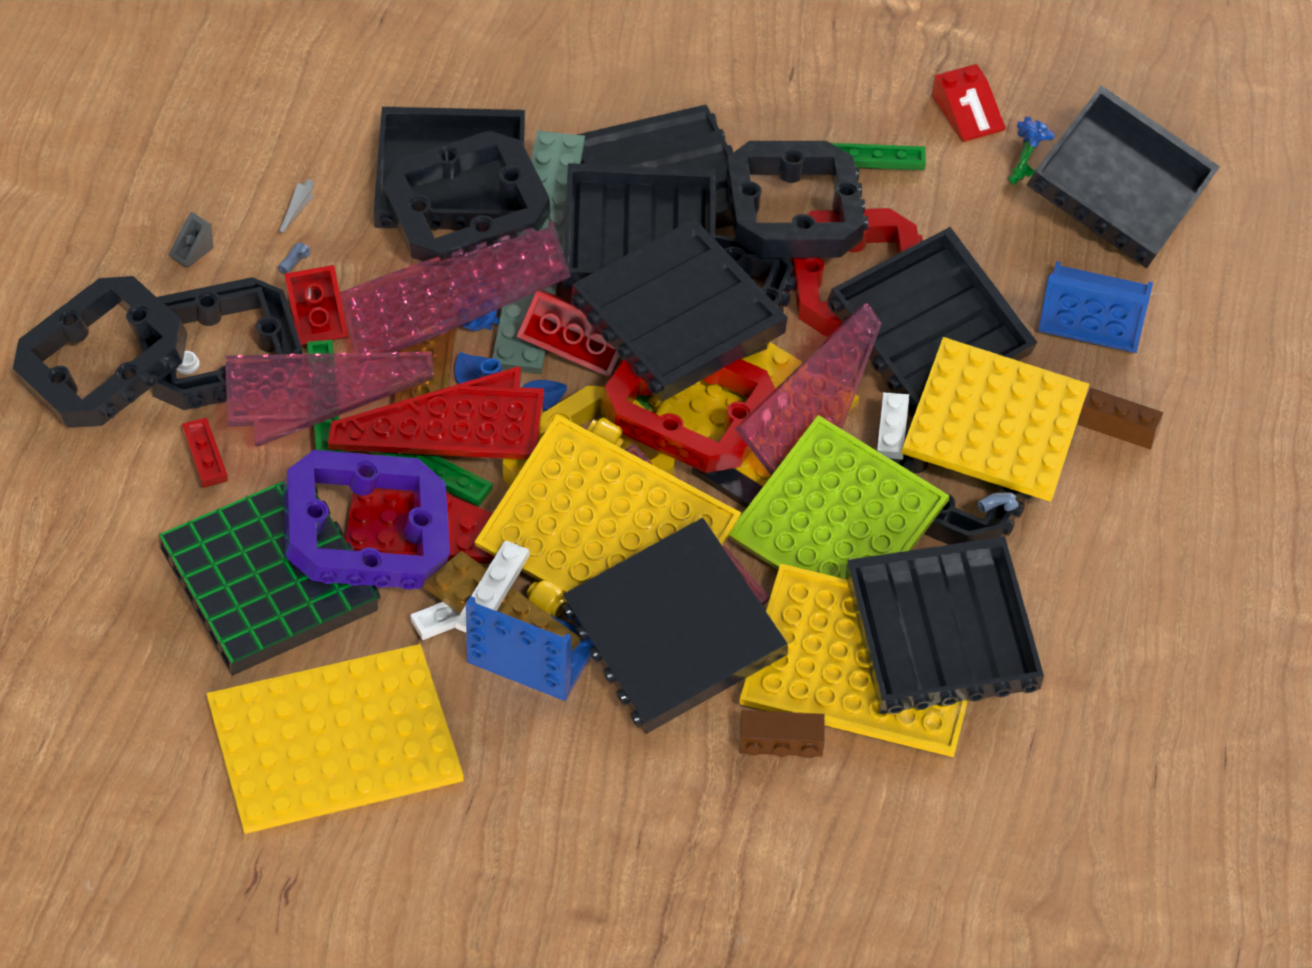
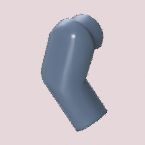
[277,243,310,275]
[977,493,1018,513]

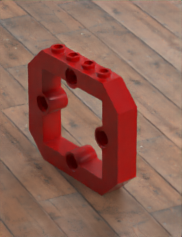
[790,208,923,337]
[602,359,779,473]

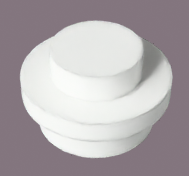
[176,351,200,375]

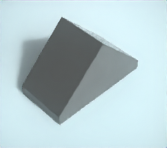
[169,212,214,267]

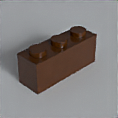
[1078,388,1163,450]
[739,710,825,758]

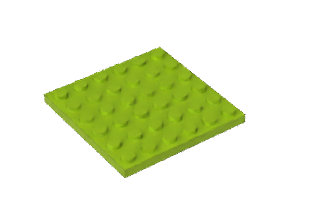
[728,415,949,580]

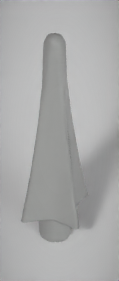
[279,179,314,233]

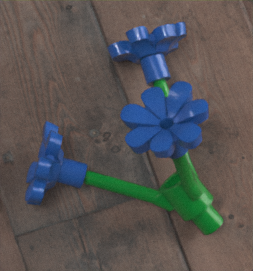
[1007,117,1055,185]

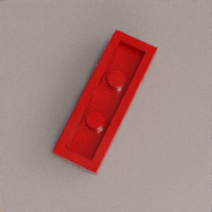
[182,418,228,488]

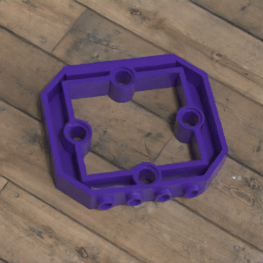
[283,450,450,590]

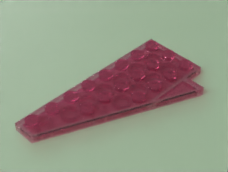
[735,303,882,476]
[225,352,433,446]

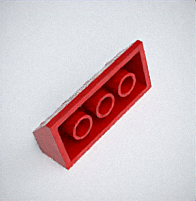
[517,288,619,377]

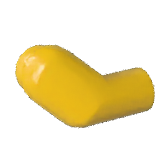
[648,394,672,416]

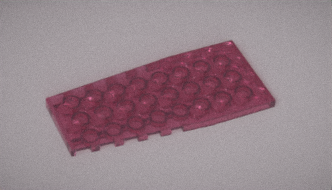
[340,222,571,365]

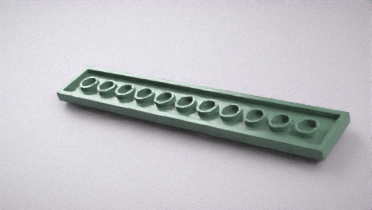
[493,130,585,374]

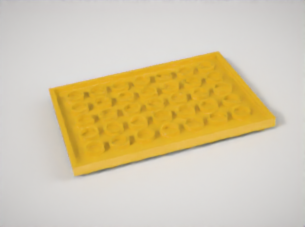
[475,414,741,593]
[739,564,969,757]
[206,644,464,834]

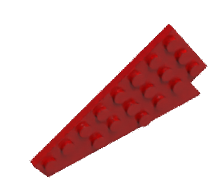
[328,367,545,460]
[345,488,495,564]

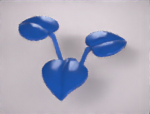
[455,352,567,411]

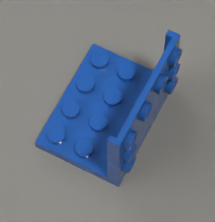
[1038,261,1153,353]
[466,596,591,701]

